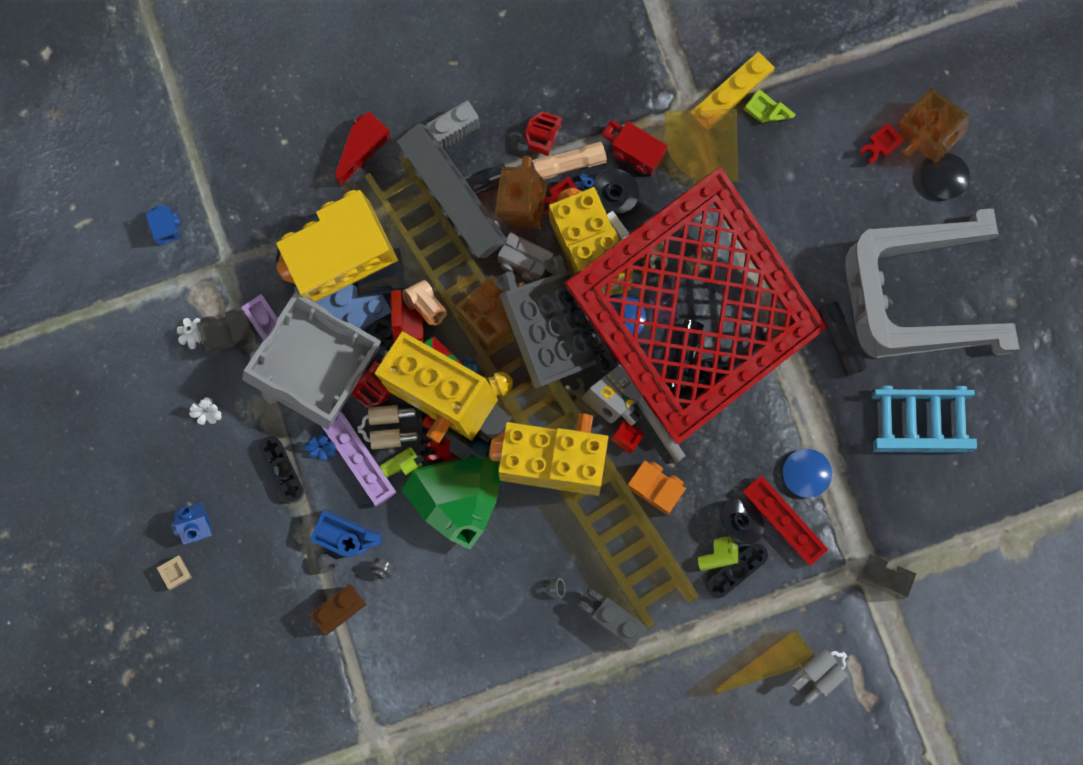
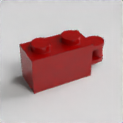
[601,120,668,176]

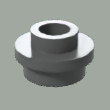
[369,558,393,580]

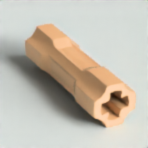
[532,142,607,181]

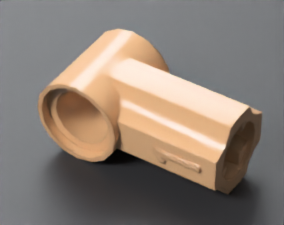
[402,280,447,326]

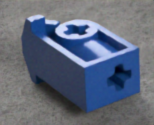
[310,510,382,557]

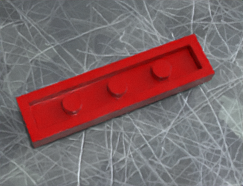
[742,475,829,567]

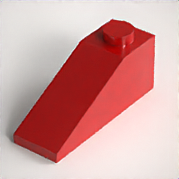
[335,111,391,186]

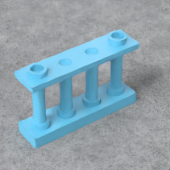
[871,386,977,453]

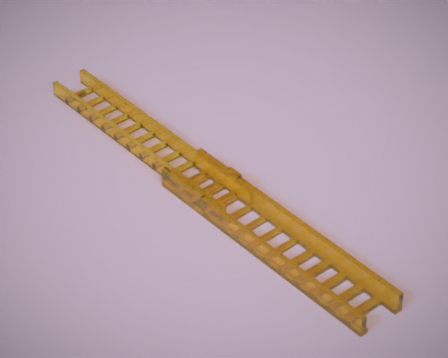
[365,154,699,631]

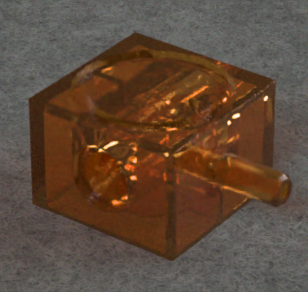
[899,88,969,163]
[495,156,547,230]
[455,275,525,351]

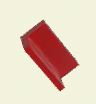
[391,290,423,343]

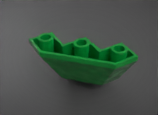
[401,455,500,549]

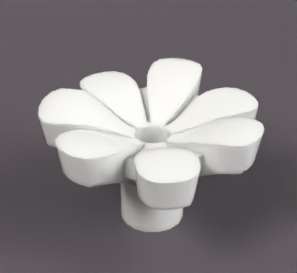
[177,318,209,349]
[189,397,221,425]

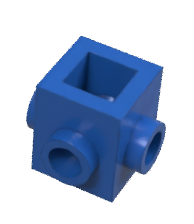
[171,502,212,545]

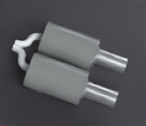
[792,648,848,705]

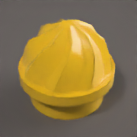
[488,372,513,396]

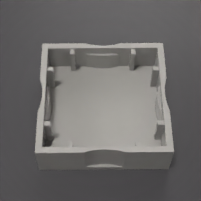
[242,291,381,430]

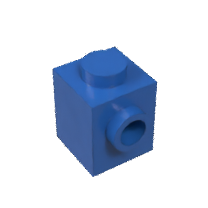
[146,205,182,246]

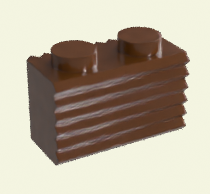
[310,584,367,635]

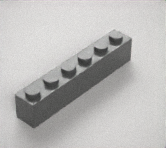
[397,123,508,258]

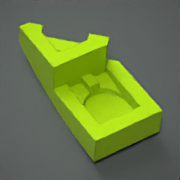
[743,89,796,123]

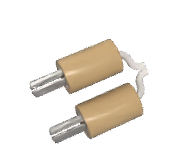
[358,405,418,449]

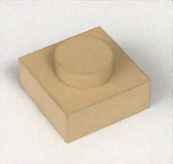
[157,555,192,590]

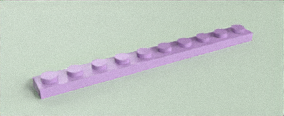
[241,294,396,507]

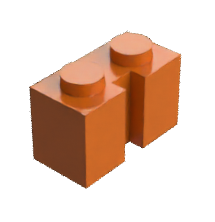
[627,461,686,516]

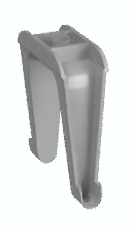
[845,209,1020,359]

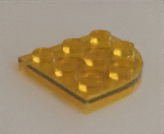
[664,109,738,182]

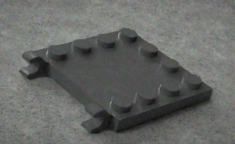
[494,255,599,388]

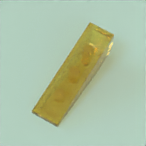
[713,630,814,695]

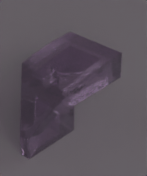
[652,276,678,323]

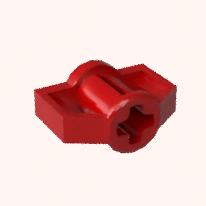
[524,111,562,156]
[351,359,392,408]

